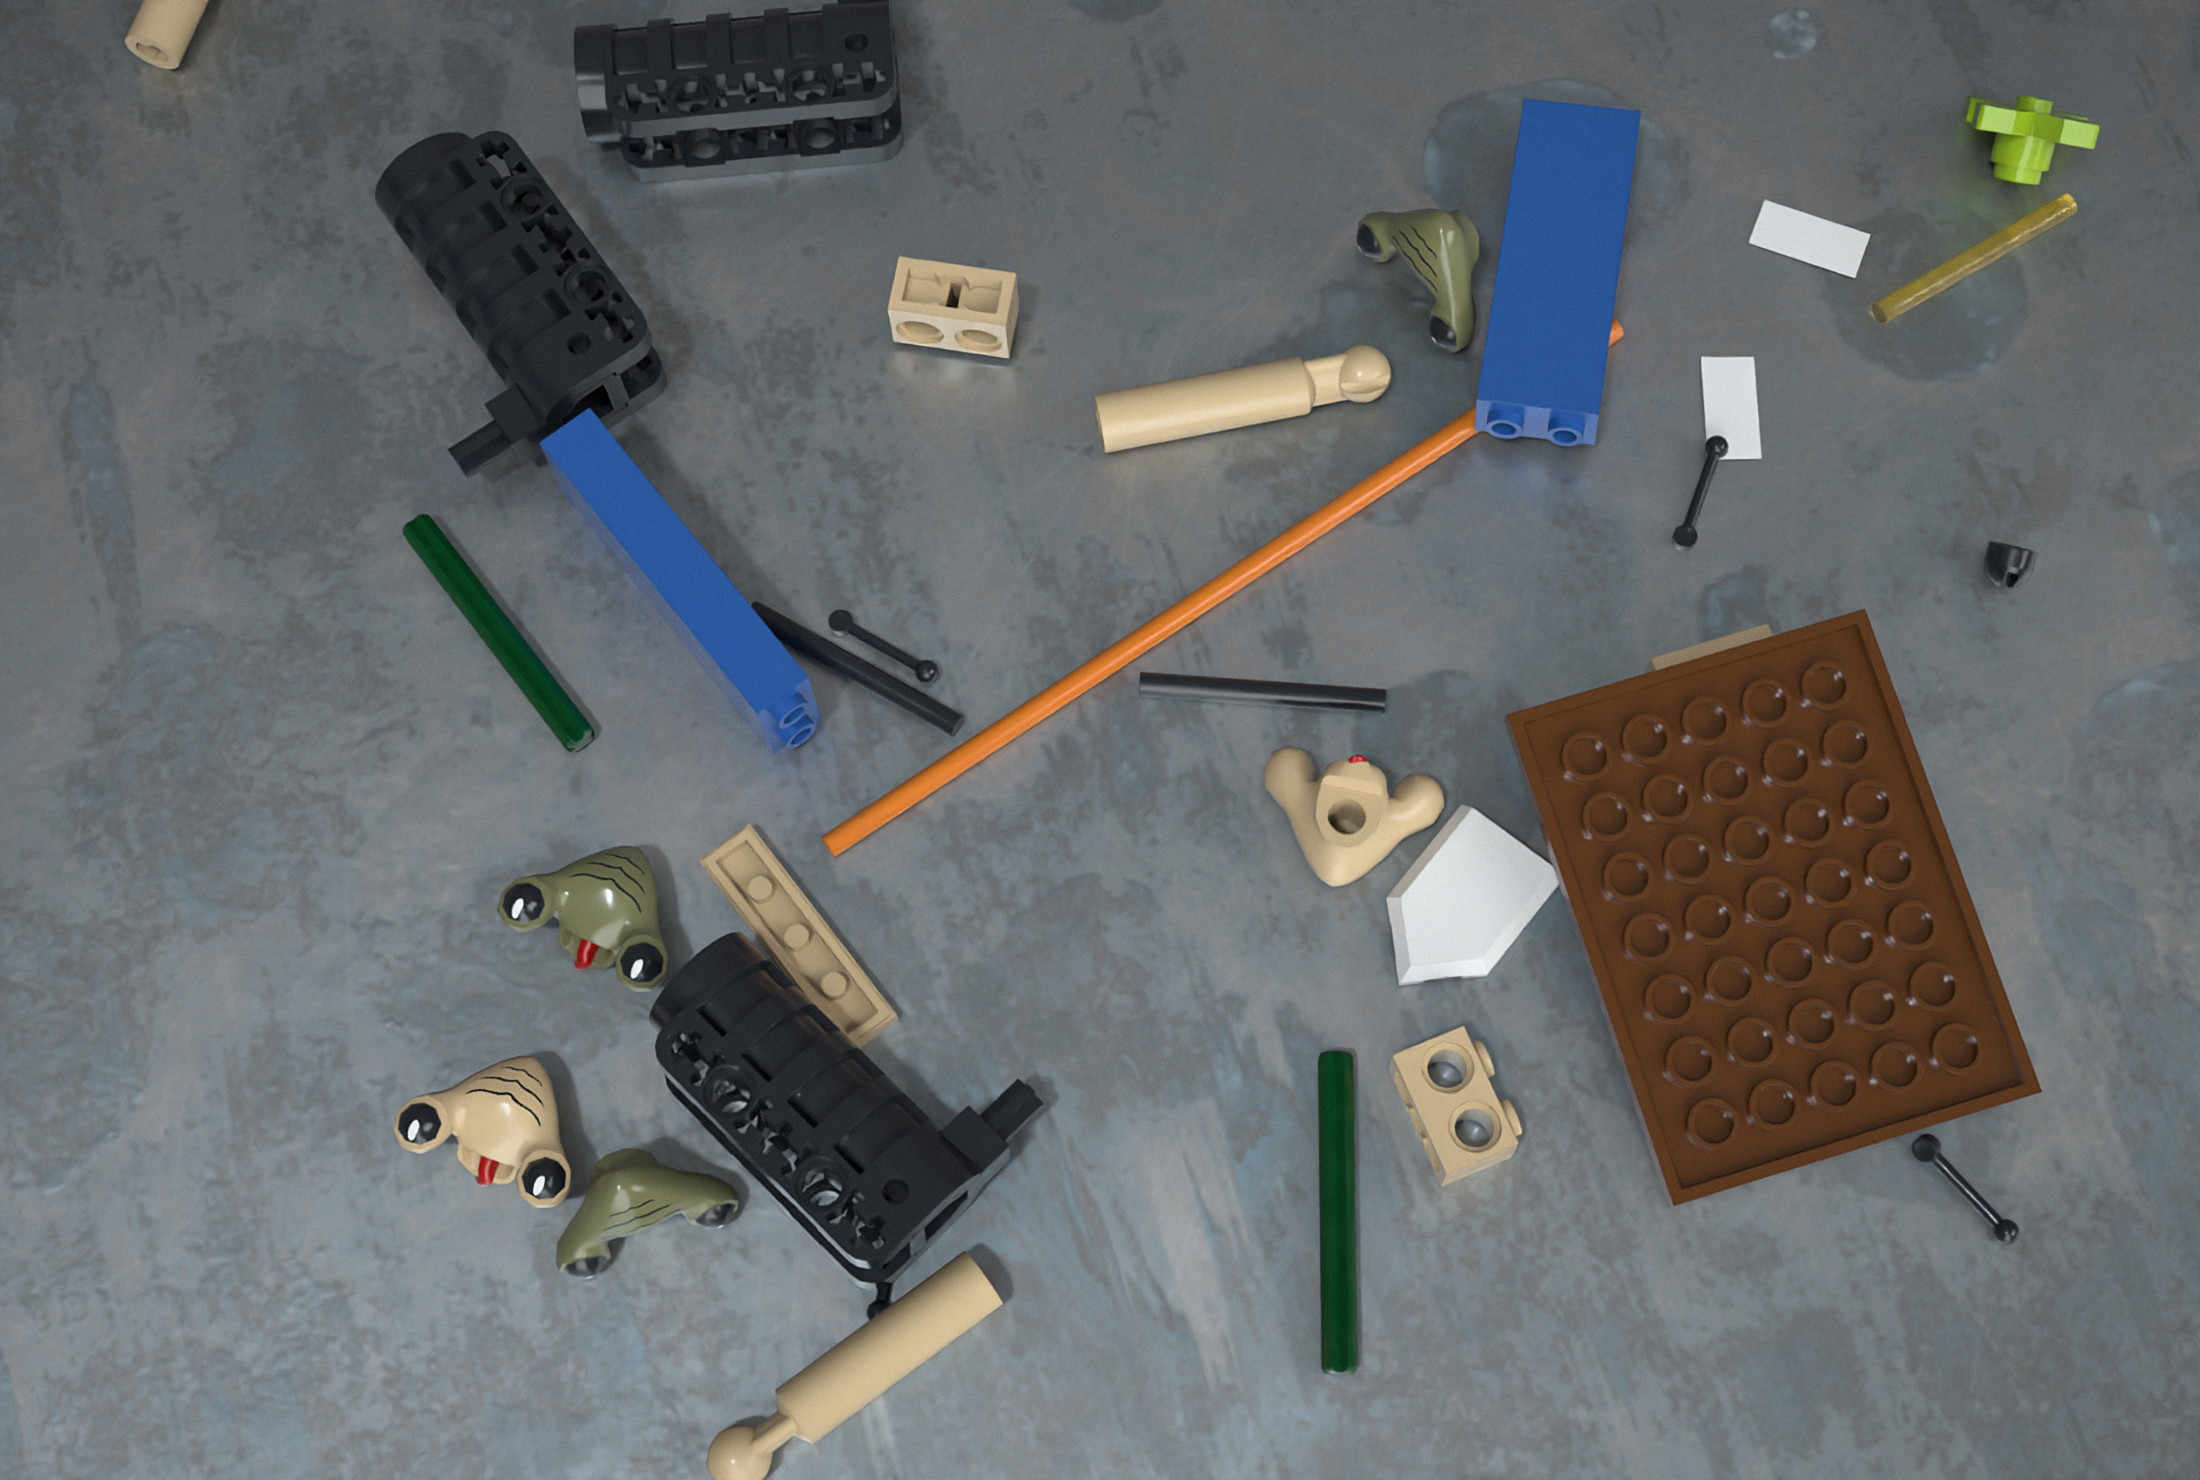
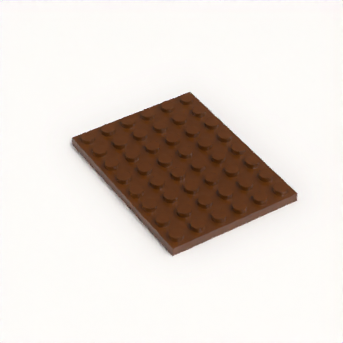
[1504,609,2042,1208]

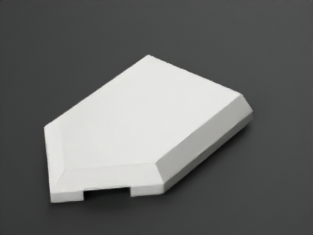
[1386,804,1559,986]

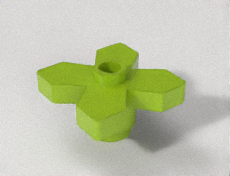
[1962,95,2100,185]

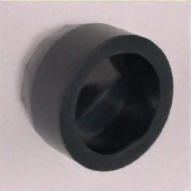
[1984,541,2038,588]

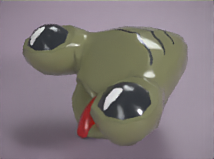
[1356,208,1479,353]
[497,846,671,992]
[556,1148,739,1279]

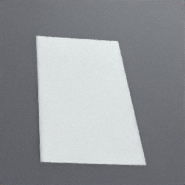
[1748,199,1871,278]
[1700,357,1762,460]

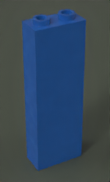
[1474,98,1641,446]
[539,407,822,756]

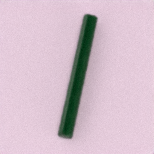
[402,514,595,752]
[1318,1050,1358,1375]

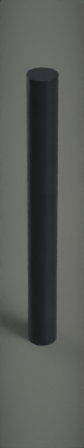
[751,601,964,737]
[1139,672,1386,714]

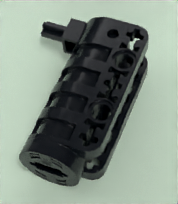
[574,0,904,183]
[375,131,666,479]
[649,932,1045,1291]

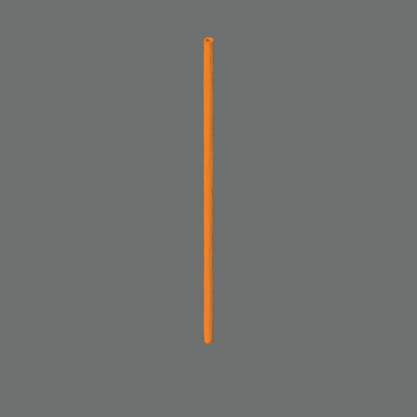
[821,318,1624,858]

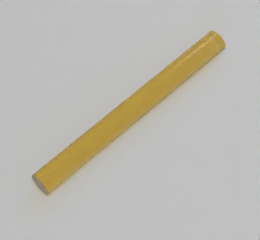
[1872,193,2077,324]

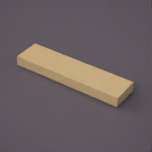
[699,824,898,1049]

